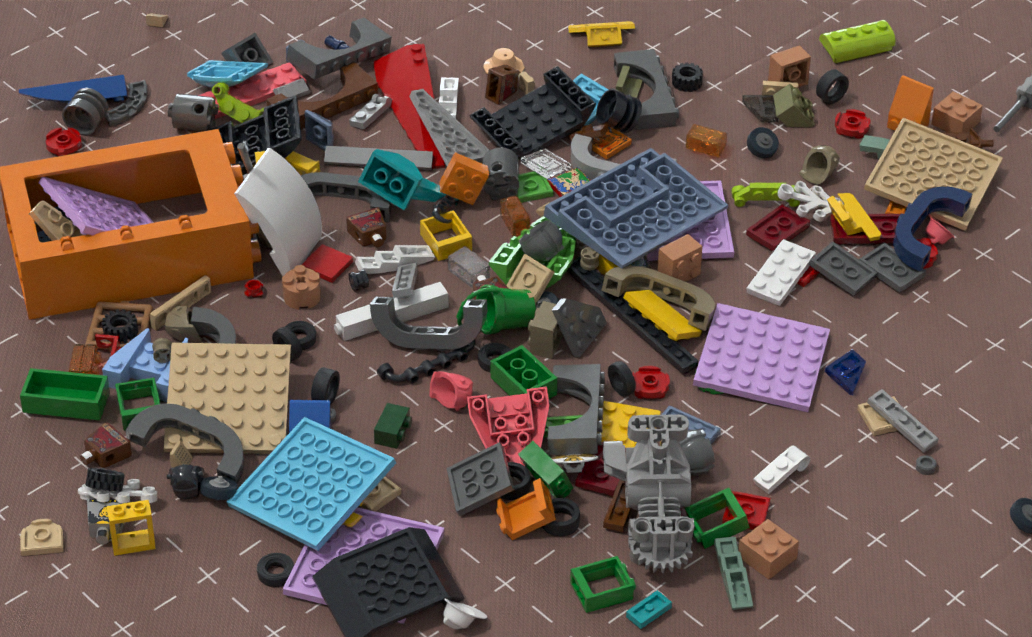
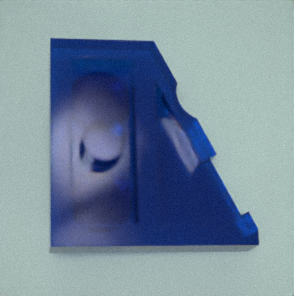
[824,349,866,395]

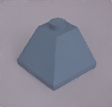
[304,110,334,151]

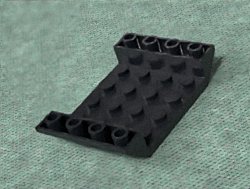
[469,66,596,160]
[312,527,464,637]

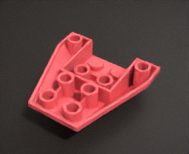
[467,387,549,466]

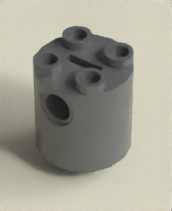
[168,93,219,132]
[483,148,519,200]

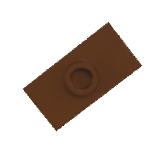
[569,124,609,141]

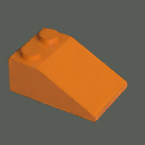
[887,75,934,131]

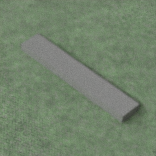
[324,146,433,170]

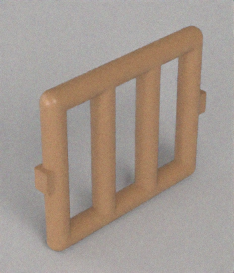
[85,301,153,352]

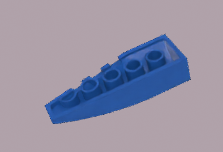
[19,75,128,103]

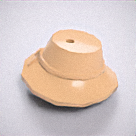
[484,48,525,74]

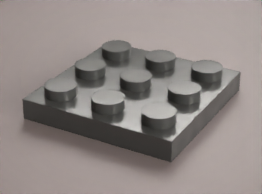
[446,442,514,516]

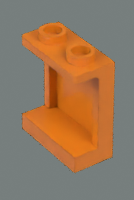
[496,478,556,540]

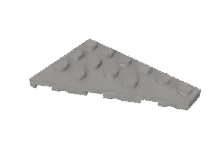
[409,89,489,166]

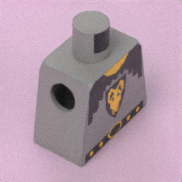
[87,499,128,544]

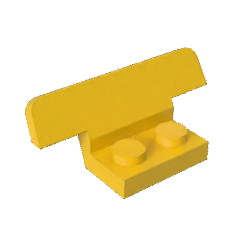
[568,21,635,47]
[827,193,881,241]

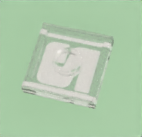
[520,149,571,179]

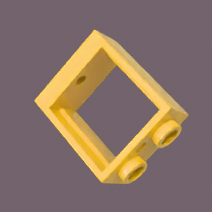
[420,210,472,261]
[107,500,156,556]

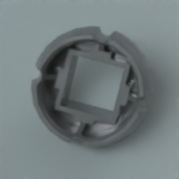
[519,219,564,262]
[679,429,715,476]

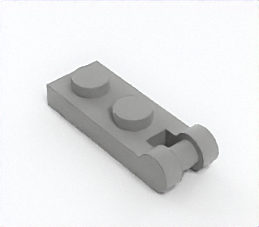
[349,94,392,129]

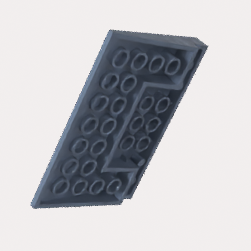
[543,148,728,268]

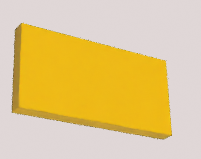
[623,290,702,341]

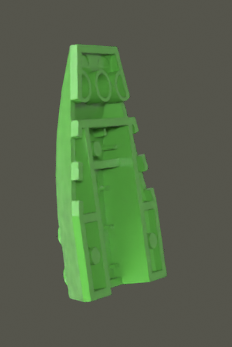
[489,216,576,290]

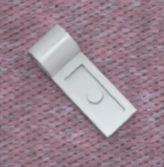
[753,445,810,494]

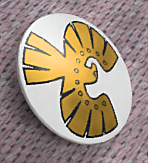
[551,454,598,473]

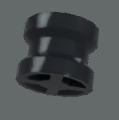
[348,269,369,291]

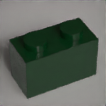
[374,403,412,449]

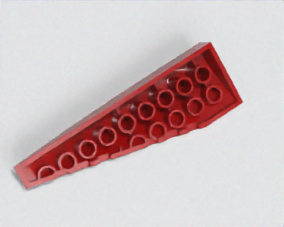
[373,44,445,169]

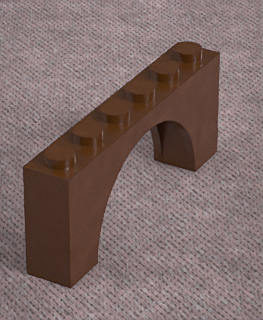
[266,62,378,129]

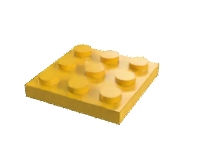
[600,401,661,448]

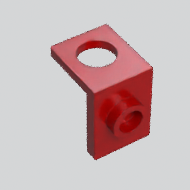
[95,334,122,357]

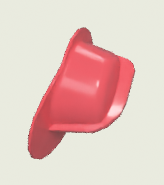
[925,214,955,245]

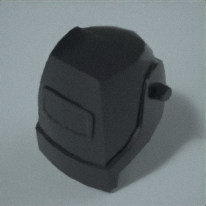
[167,464,205,499]

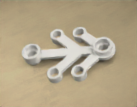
[778,181,844,222]
[78,479,157,503]

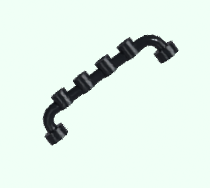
[377,339,476,384]

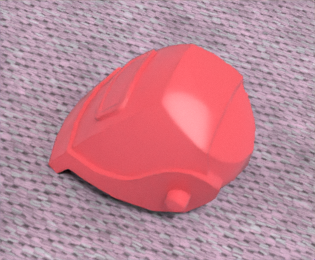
[430,371,473,411]

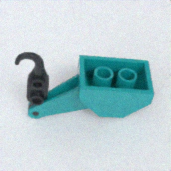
[358,149,459,224]

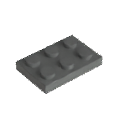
[809,242,877,296]
[859,243,926,293]

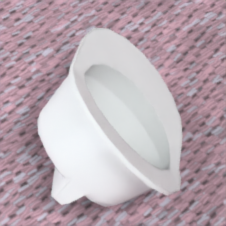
[443,599,487,629]

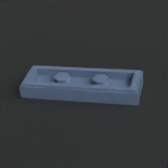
[661,405,721,444]

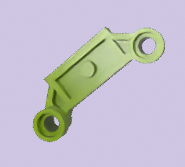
[212,82,265,123]
[731,183,801,207]

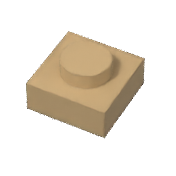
[519,71,535,94]

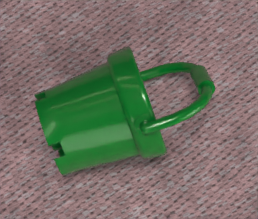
[456,284,536,335]

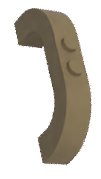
[601,266,715,331]

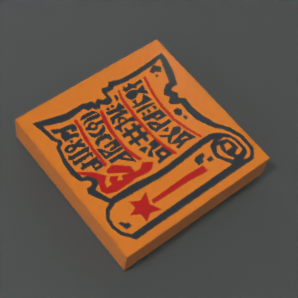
[592,127,632,160]

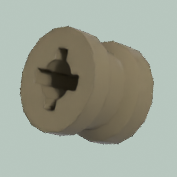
[580,247,599,270]
[152,338,172,363]

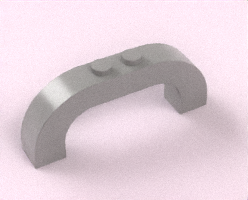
[571,134,677,180]

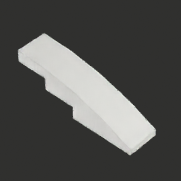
[439,78,459,119]
[355,245,435,274]

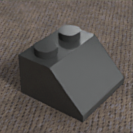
[221,33,273,65]

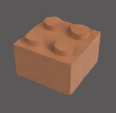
[768,45,811,87]
[931,91,983,133]
[658,234,703,282]
[739,519,799,579]

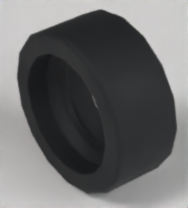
[816,69,849,104]
[311,367,340,405]
[500,462,531,500]
[542,498,580,537]

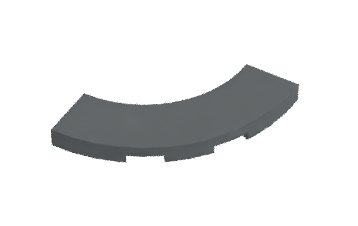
[105,80,148,127]

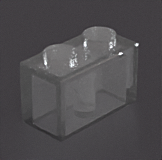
[448,247,490,288]

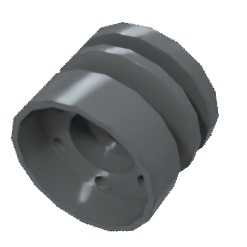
[62,88,109,136]

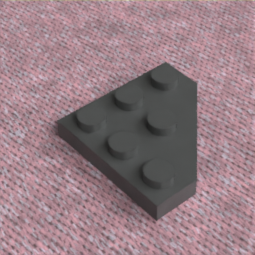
[552,299,607,357]

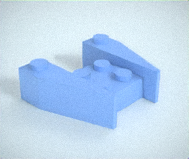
[102,328,188,402]

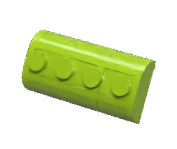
[819,20,896,63]

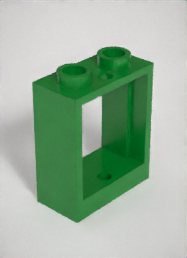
[115,377,160,430]
[518,441,574,498]
[684,488,750,549]
[570,556,636,613]

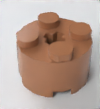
[282,265,321,310]

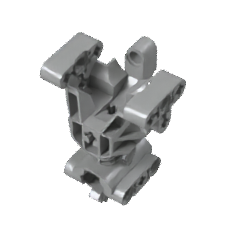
[603,414,694,573]

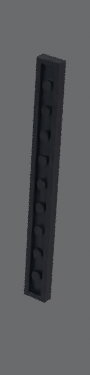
[567,257,698,374]

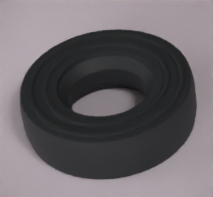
[285,321,317,350]
[272,327,302,362]
[478,343,511,373]
[608,361,636,397]
[257,553,294,587]

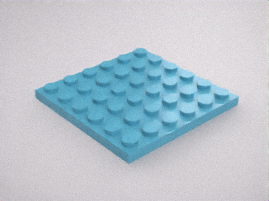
[226,417,396,551]

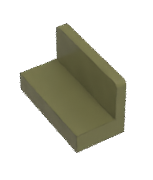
[616,66,643,98]

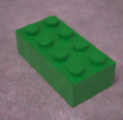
[20,368,110,420]

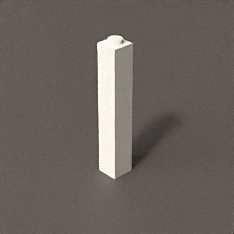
[334,282,449,341]

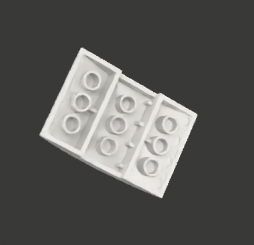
[234,148,322,276]

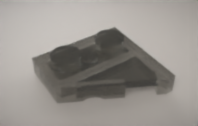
[742,95,779,123]

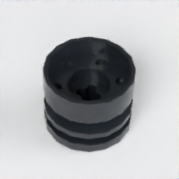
[596,88,642,133]

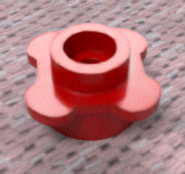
[244,280,263,297]

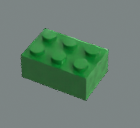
[491,345,557,399]

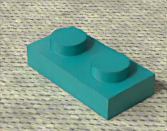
[626,590,672,629]

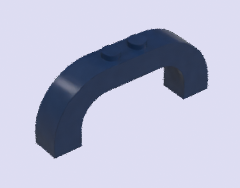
[893,187,973,272]

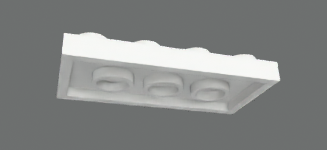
[747,239,816,306]

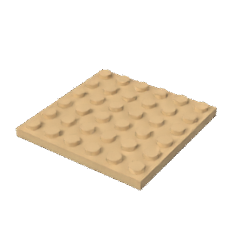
[864,118,1003,231]
[164,343,291,454]

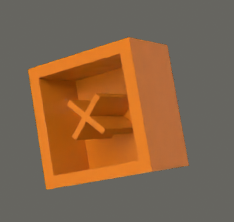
[439,152,489,205]

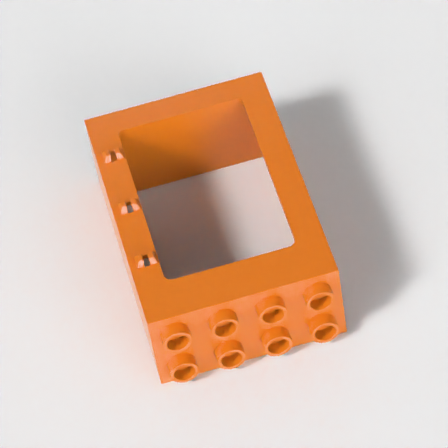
[0,129,261,320]

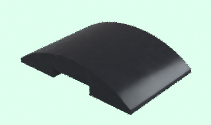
[207,95,302,178]

